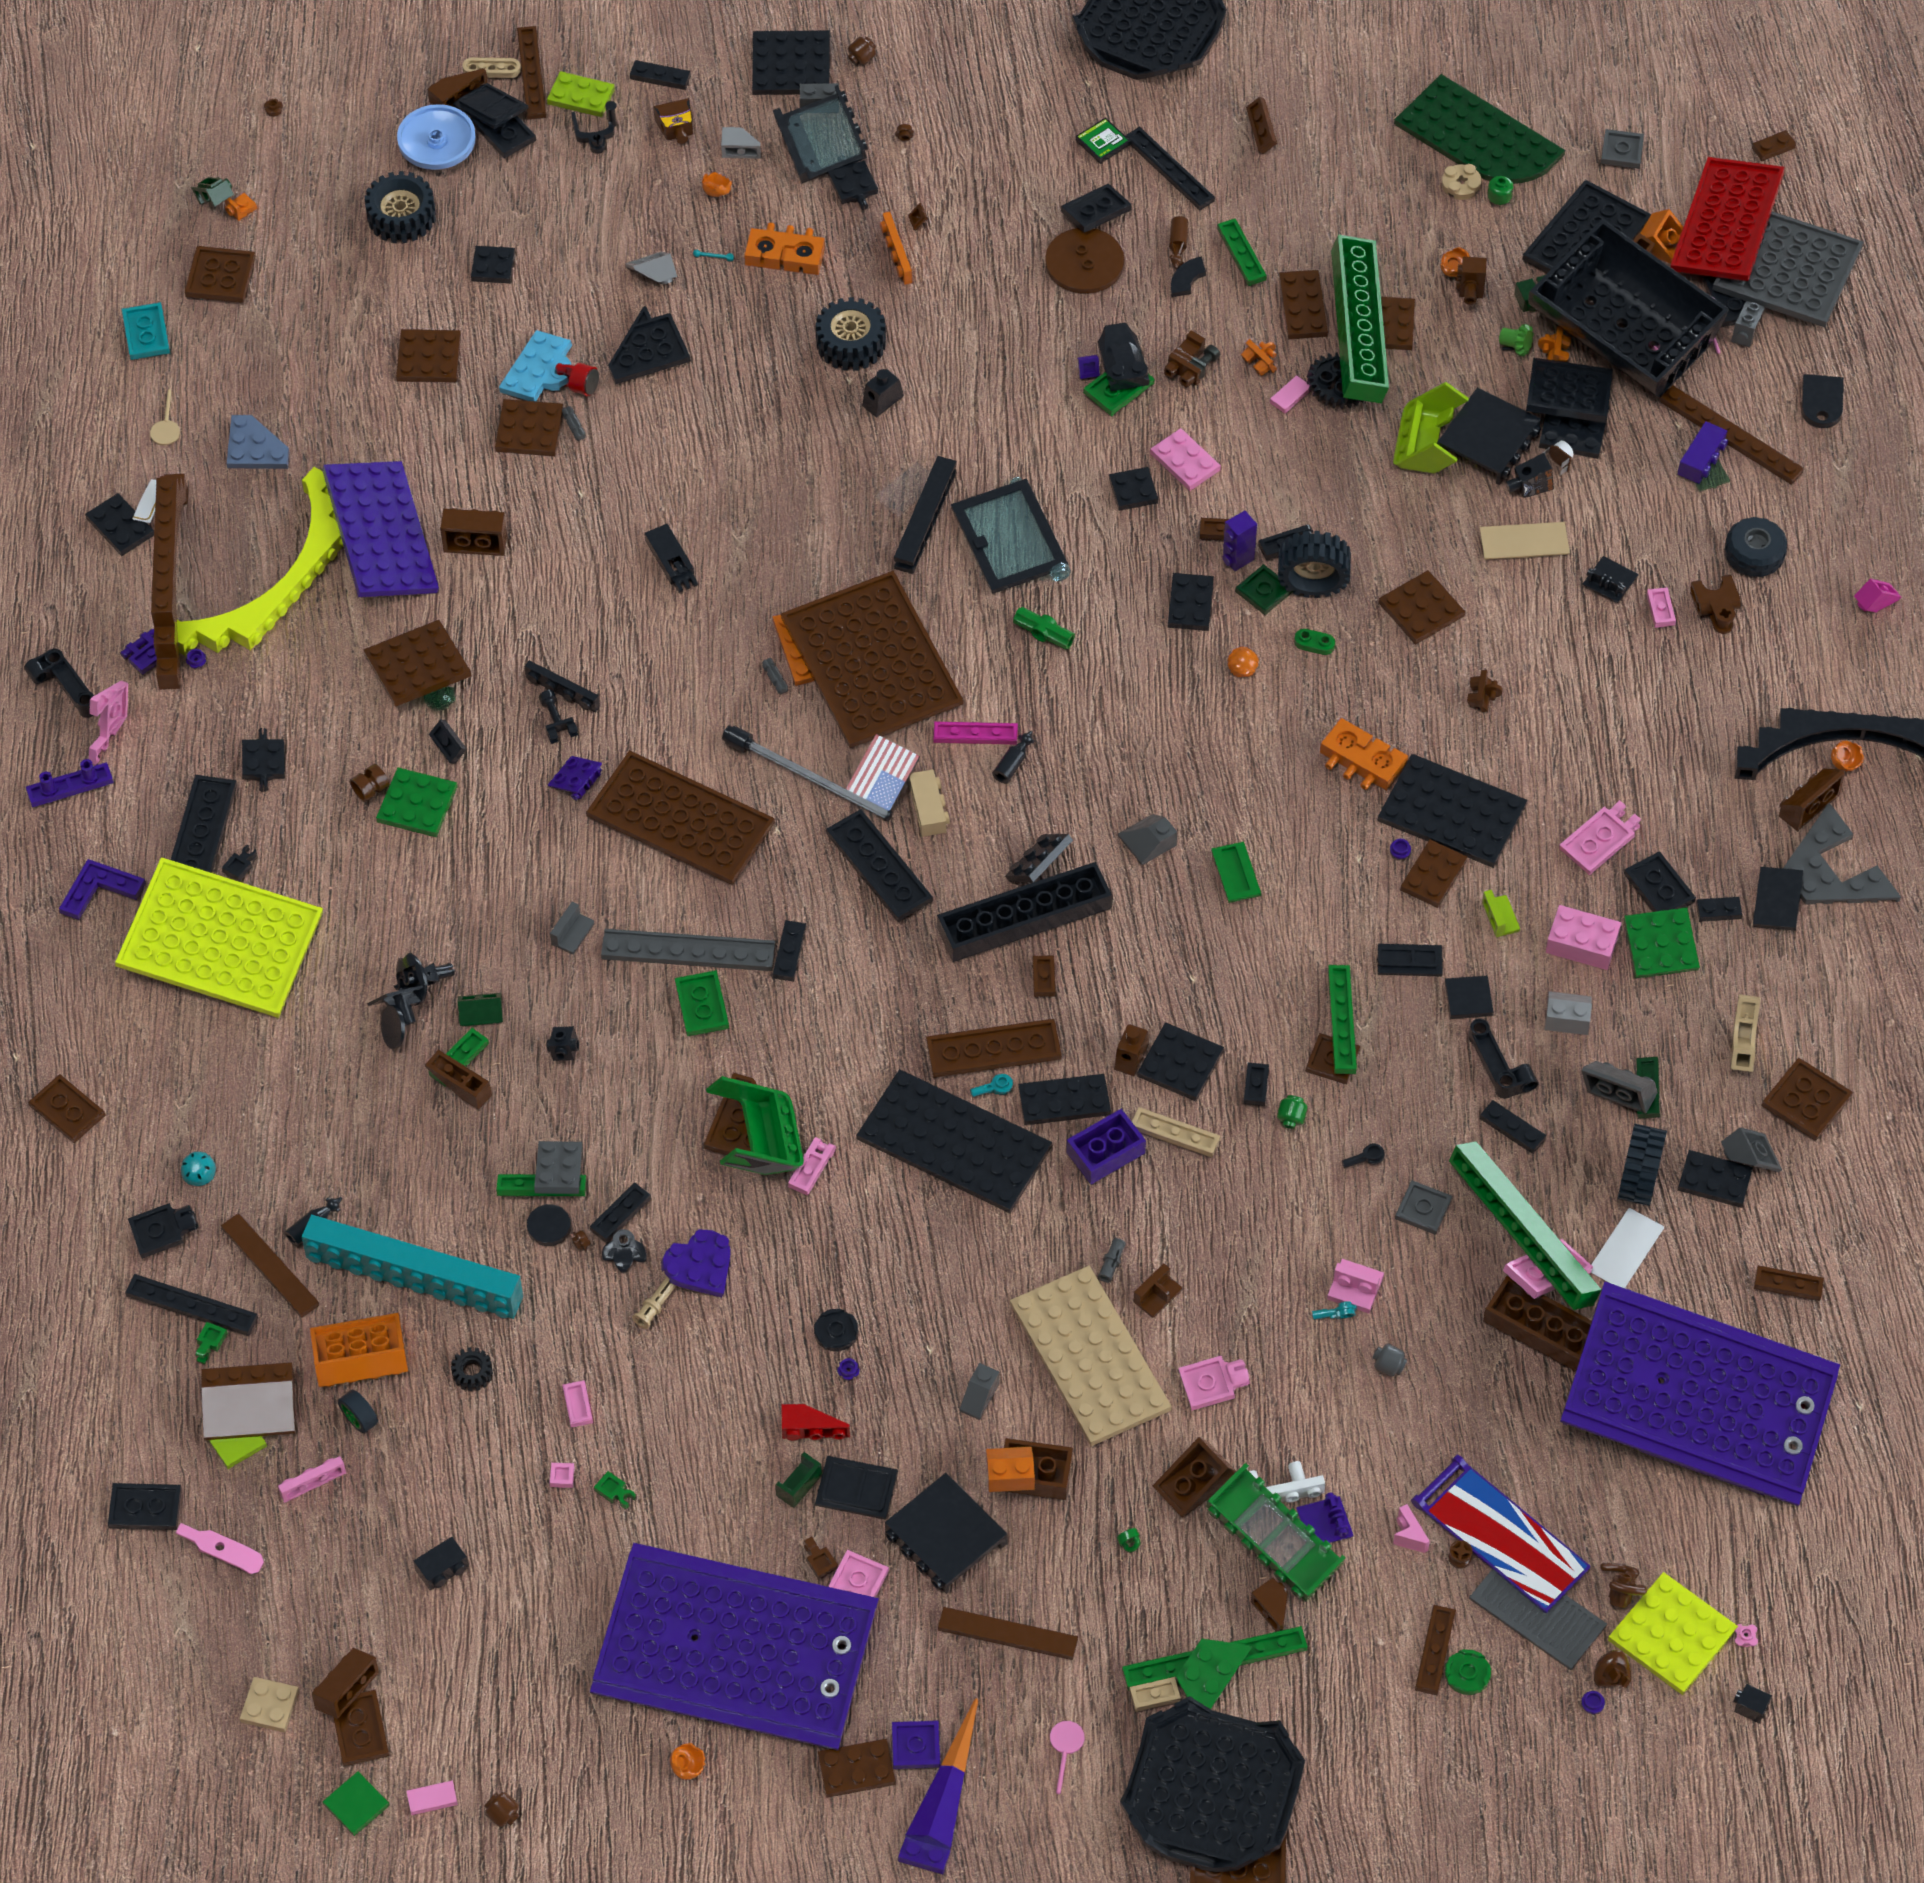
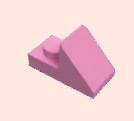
[1393,1504,1430,1553]

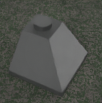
[1118,814,1177,865]
[1721,1127,1782,1172]

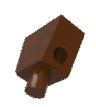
[1114,1024,1149,1076]

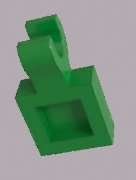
[195,1322,228,1364]

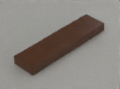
[1415,1605,1456,1696]

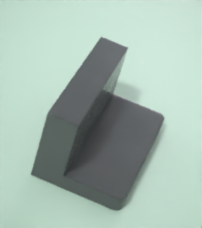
[550,902,594,954]

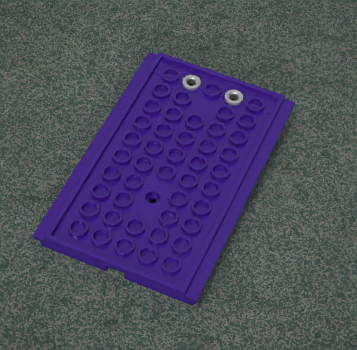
[1560,1281,1840,1506]
[590,1542,879,1750]

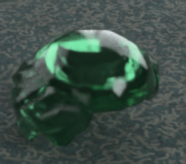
[423,686,456,711]

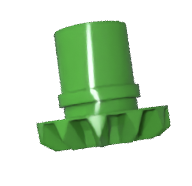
[1499,324,1534,356]

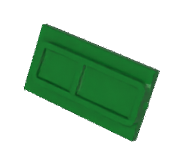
[1211,842,1261,903]

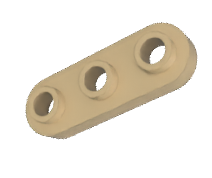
[463,58,521,78]

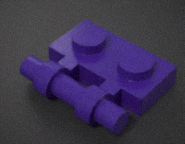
[120,629,157,675]

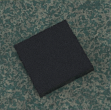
[1444,975,1494,1019]

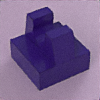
[1077,355,1100,379]

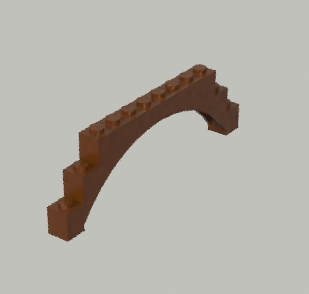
[151,474,187,690]

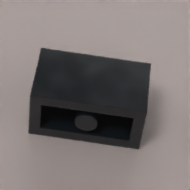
[413,1537,469,1591]

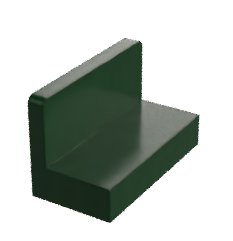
[457,992,503,1026]

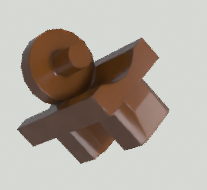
[1467,670,1503,713]

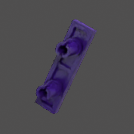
[26,759,114,808]

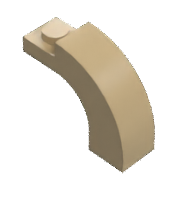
[1730,994,1761,1072]

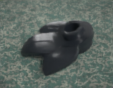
[602,1229,647,1273]

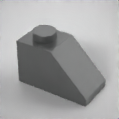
[959,1363,1000,1420]

